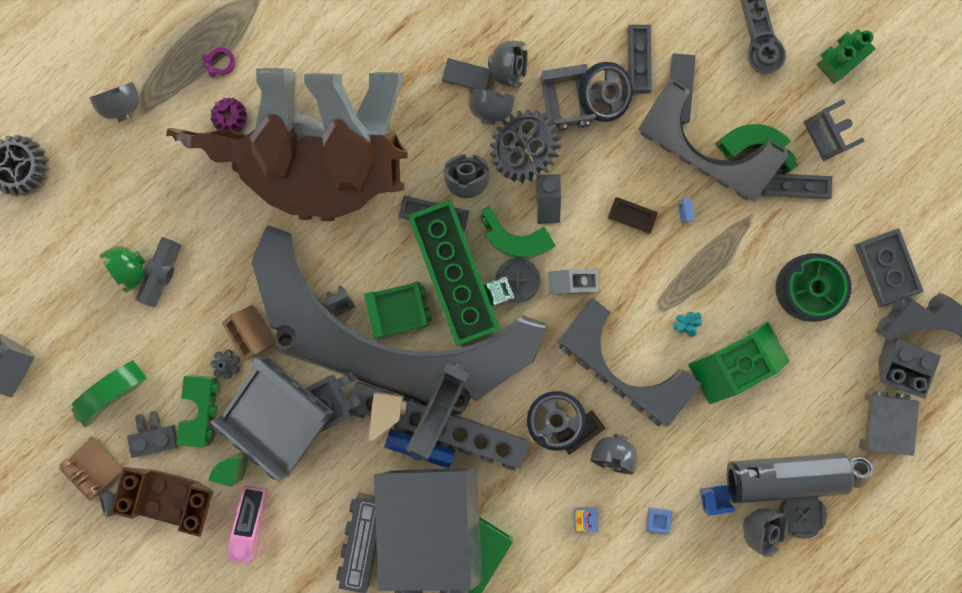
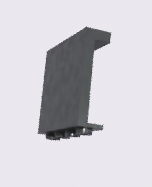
[210,356,334,481]

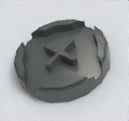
[495,258,540,303]
[780,497,827,539]

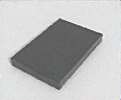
[854,228,924,307]

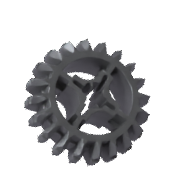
[0,135,50,197]

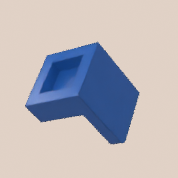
[700,485,735,516]

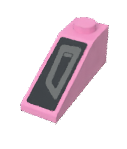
[226,486,267,563]

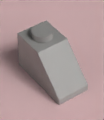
[548,269,599,295]

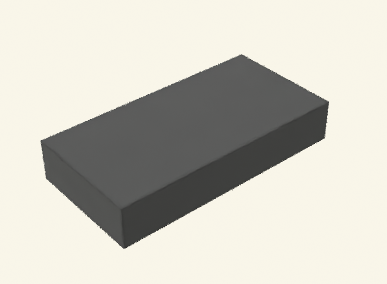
[442,58,491,90]

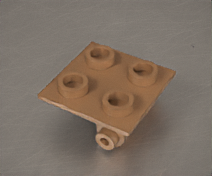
[59,437,123,501]

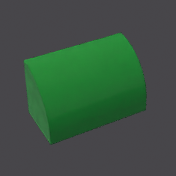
[208,452,249,487]

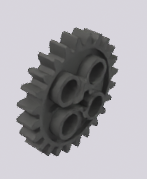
[490,109,562,183]

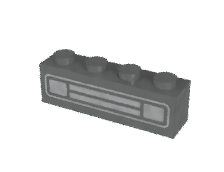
[336,493,377,593]

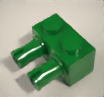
[816,29,876,84]

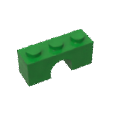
[176,375,220,448]

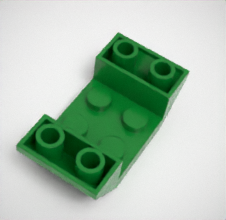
[688,322,790,404]

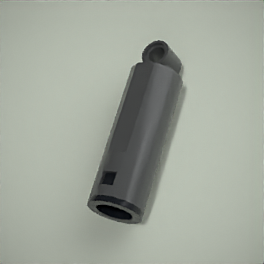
[727,453,873,504]

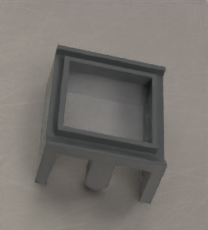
[803,99,865,162]

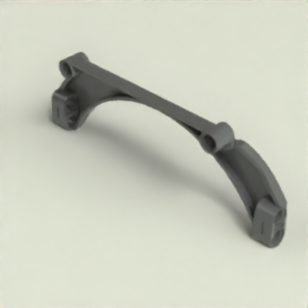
[252,225,546,415]

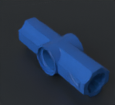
[384,428,455,468]

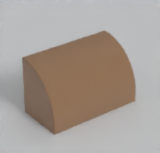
[222,305,275,362]

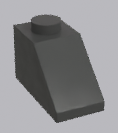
[536,174,561,224]

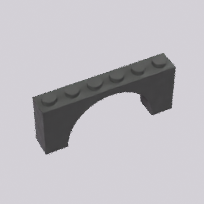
[638,78,788,201]
[557,298,701,427]

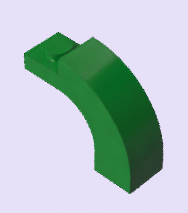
[715,124,798,174]
[480,206,556,258]
[71,360,147,428]

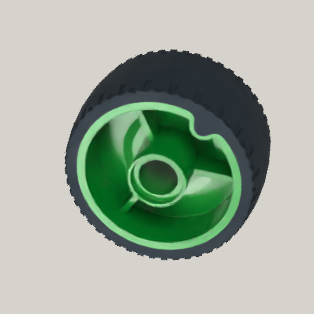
[775,253,852,322]

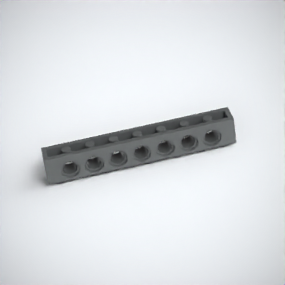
[350,381,530,470]

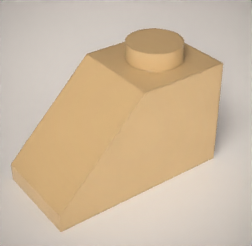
[368,392,407,441]

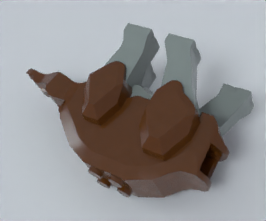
[166,68,408,221]

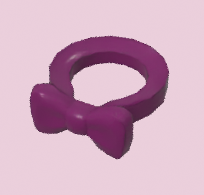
[201,47,236,77]

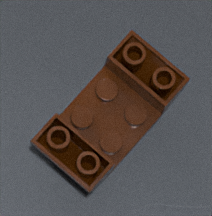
[110,467,214,537]

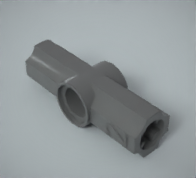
[135,237,182,307]

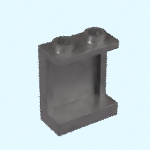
[859,391,919,456]

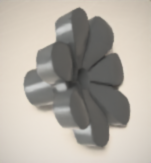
[210,349,240,379]

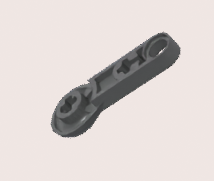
[741,0,786,74]

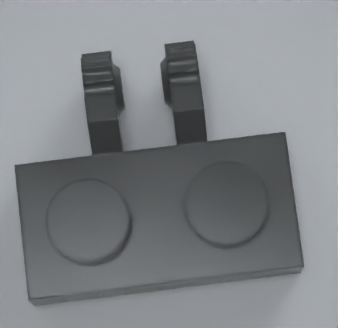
[127,411,179,458]

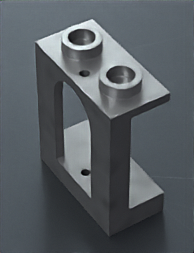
[541,64,596,131]

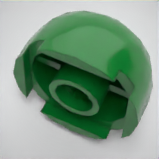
[99,246,145,293]

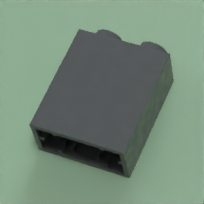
[374,467,482,593]

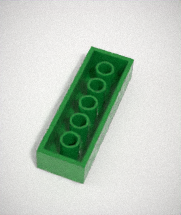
[408,199,500,346]

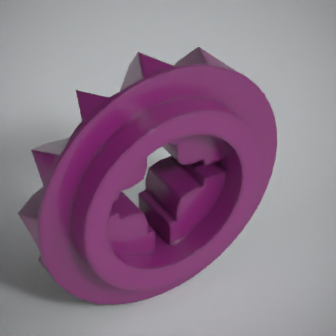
[210,97,247,132]

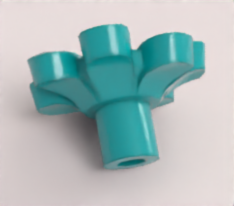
[673,312,702,337]

